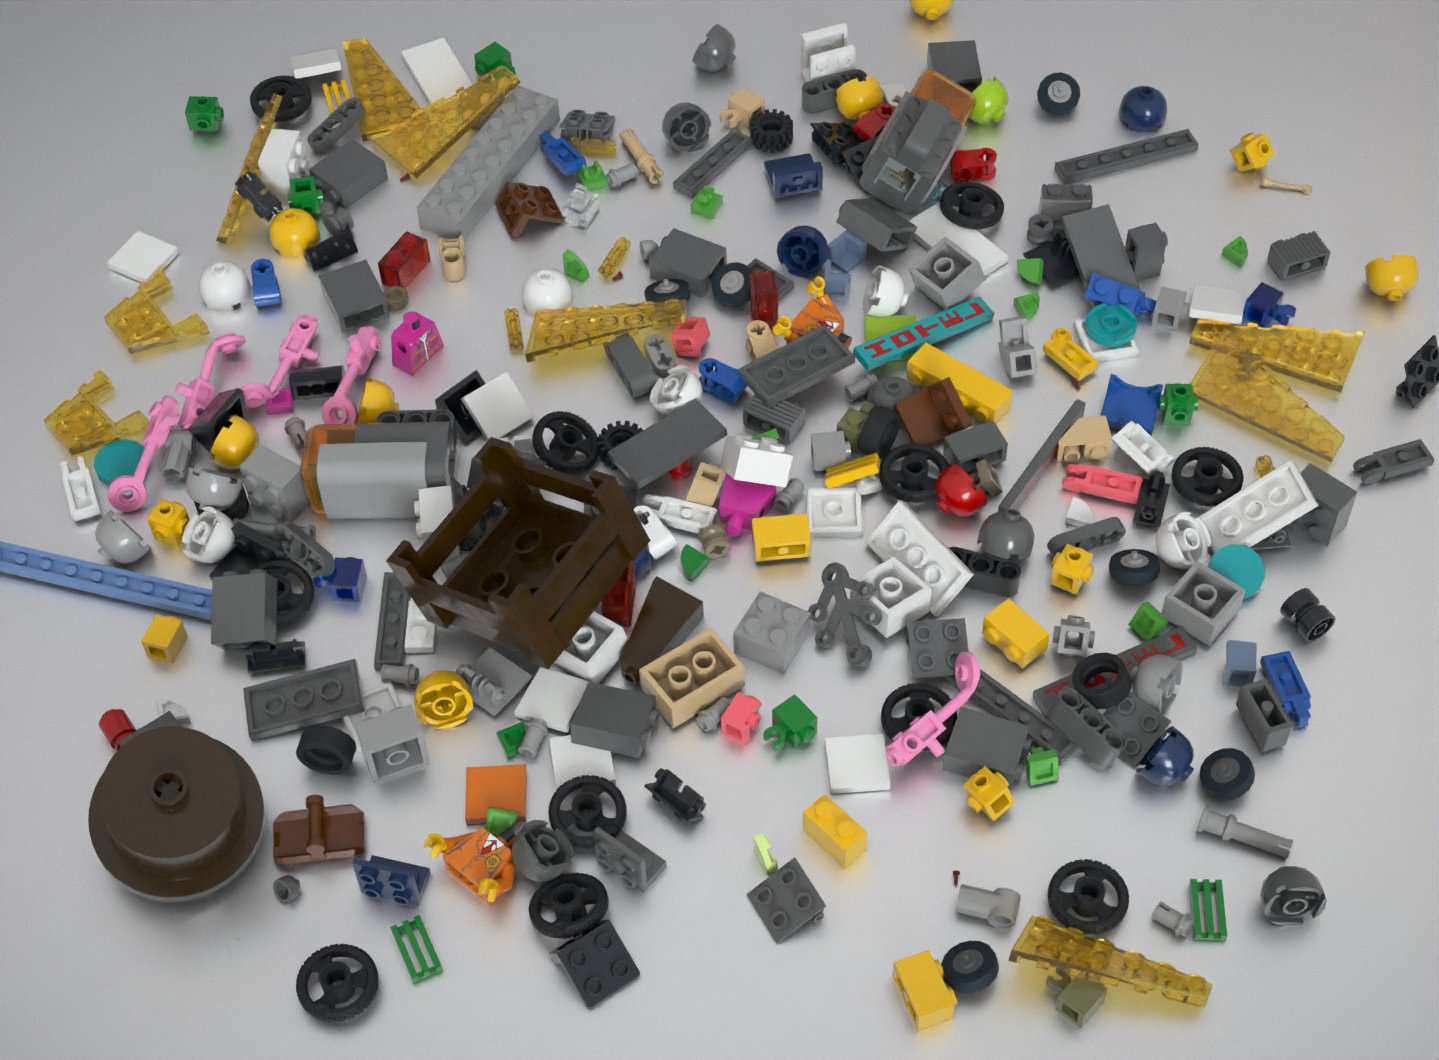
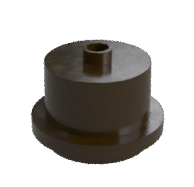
[88,727,265,902]

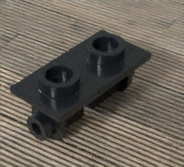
[235,170,283,222]
[303,229,358,272]
[1133,471,1170,527]
[244,639,306,673]
[644,768,706,822]

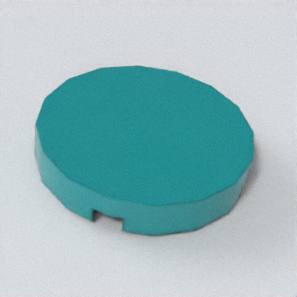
[1084,303,1137,347]
[94,439,145,485]
[1208,544,1265,600]

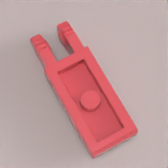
[1062,464,1143,504]

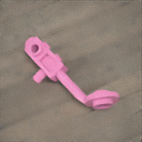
[239,314,319,408]
[322,326,381,430]
[175,333,246,431]
[108,395,180,512]
[885,652,980,767]

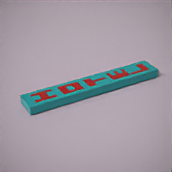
[853,296,995,371]

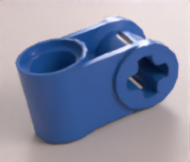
[251,259,282,308]
[699,358,747,403]

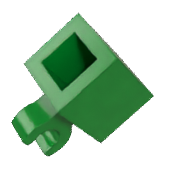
[474,41,516,84]
[763,694,818,752]

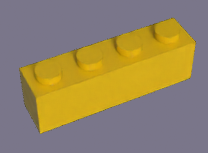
[906,343,1013,424]

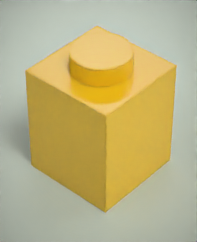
[141,614,188,664]

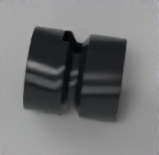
[1280,588,1336,642]

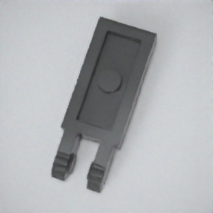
[1353,439,1435,485]

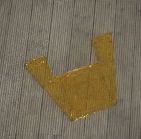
[104,269,210,354]
[43,369,150,456]

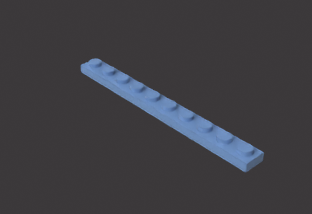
[0,541,212,620]

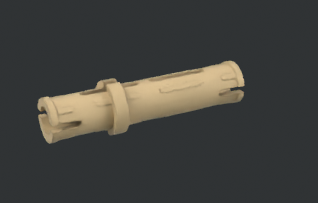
[620,128,664,184]

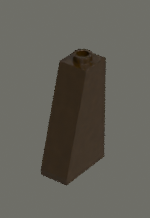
[620,576,704,686]

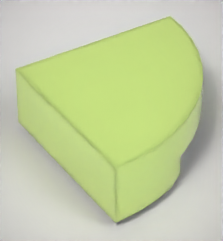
[754,833,778,876]

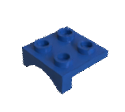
[1100,374,1163,435]

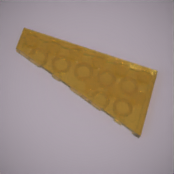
[1189,319,1365,393]

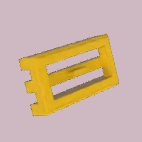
[322,79,350,118]
[825,452,880,488]

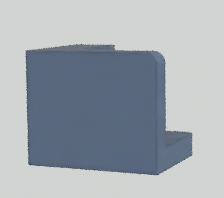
[828,230,867,274]
[824,260,851,299]
[1222,640,1257,687]

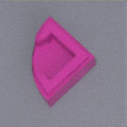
[266,387,294,415]

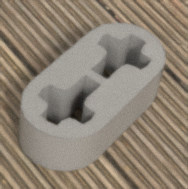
[644,334,677,378]

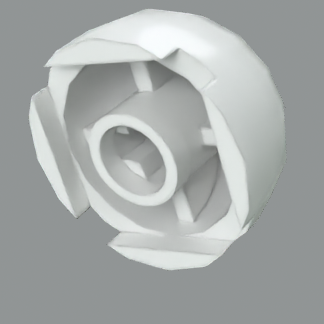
[199,261,251,311]
[863,265,908,317]
[522,268,573,319]
[650,365,703,416]
[182,506,235,563]
[1156,512,1211,570]

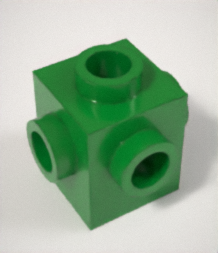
[185,96,224,131]
[287,176,324,215]
[1158,383,1198,425]

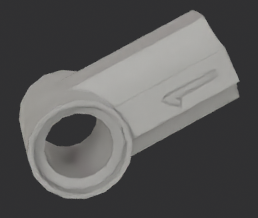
[160,430,199,481]
[955,884,1021,929]

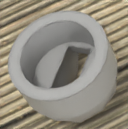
[640,240,659,261]

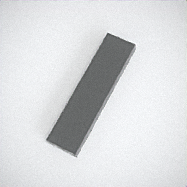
[673,129,752,198]
[374,572,411,671]

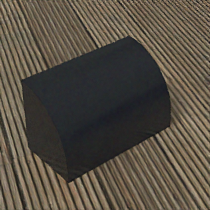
[289,365,345,400]

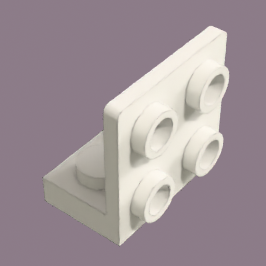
[801,45,856,83]

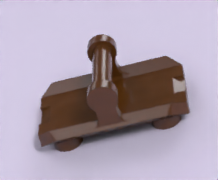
[273,795,365,865]

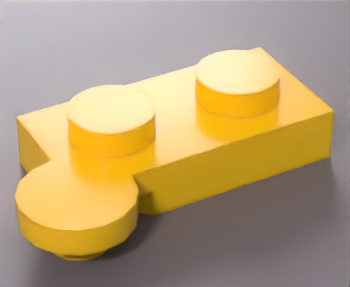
[1043,328,1099,381]

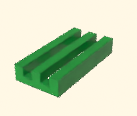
[1189,879,1227,941]
[390,915,443,983]

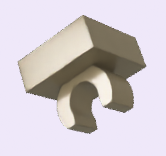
[969,459,1003,497]

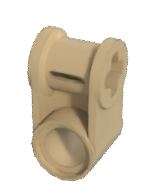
[438,235,466,281]
[746,320,779,362]

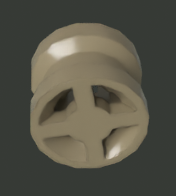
[699,524,731,559]

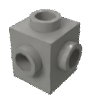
[1052,615,1095,659]

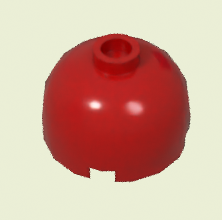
[935,463,988,518]

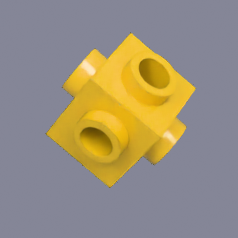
[1229,132,1275,172]
[147,499,190,547]
[1050,544,1094,595]
[962,766,1016,822]

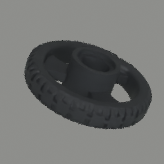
[250,75,312,123]
[940,182,1004,230]
[532,411,599,475]
[879,443,949,503]
[1171,447,1244,507]
[249,559,315,627]
[881,683,957,752]
[548,775,627,849]
[1048,859,1129,935]
[529,873,609,939]
[296,944,379,1022]

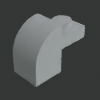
[998,316,1037,378]

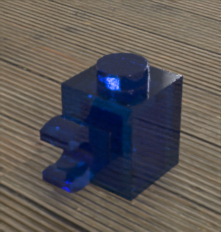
[1242,282,1297,329]
[313,557,367,602]

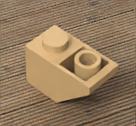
[1055,415,1113,463]

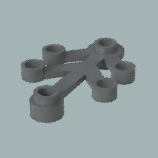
[808,562,882,667]

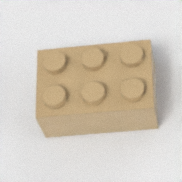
[639,627,745,729]

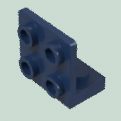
[764,153,823,198]
[352,855,431,906]

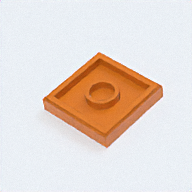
[465,764,527,824]

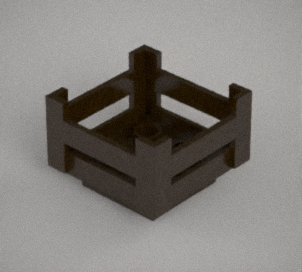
[386,437,651,670]

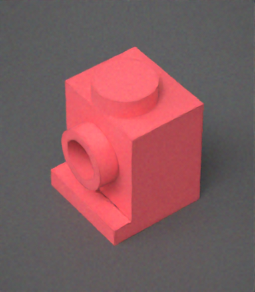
[670,317,710,357]
[721,692,762,746]

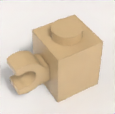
[720,87,765,129]
[685,462,726,507]

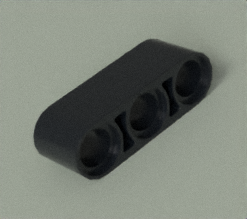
[948,546,1021,597]

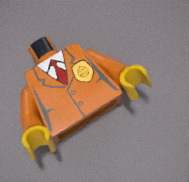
[773,276,852,348]
[423,828,516,903]

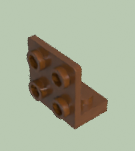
[495,181,564,237]
[894,377,973,446]

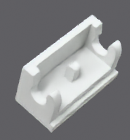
[1112,421,1176,475]

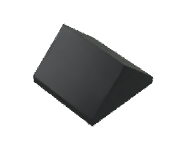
[435,370,486,444]
[188,388,248,457]

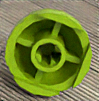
[961,76,1009,124]

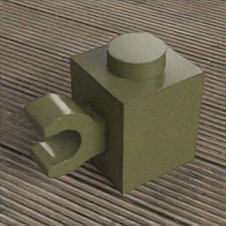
[837,401,875,456]
[1046,964,1108,1029]

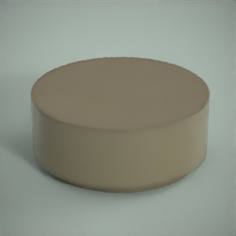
[383,286,409,311]

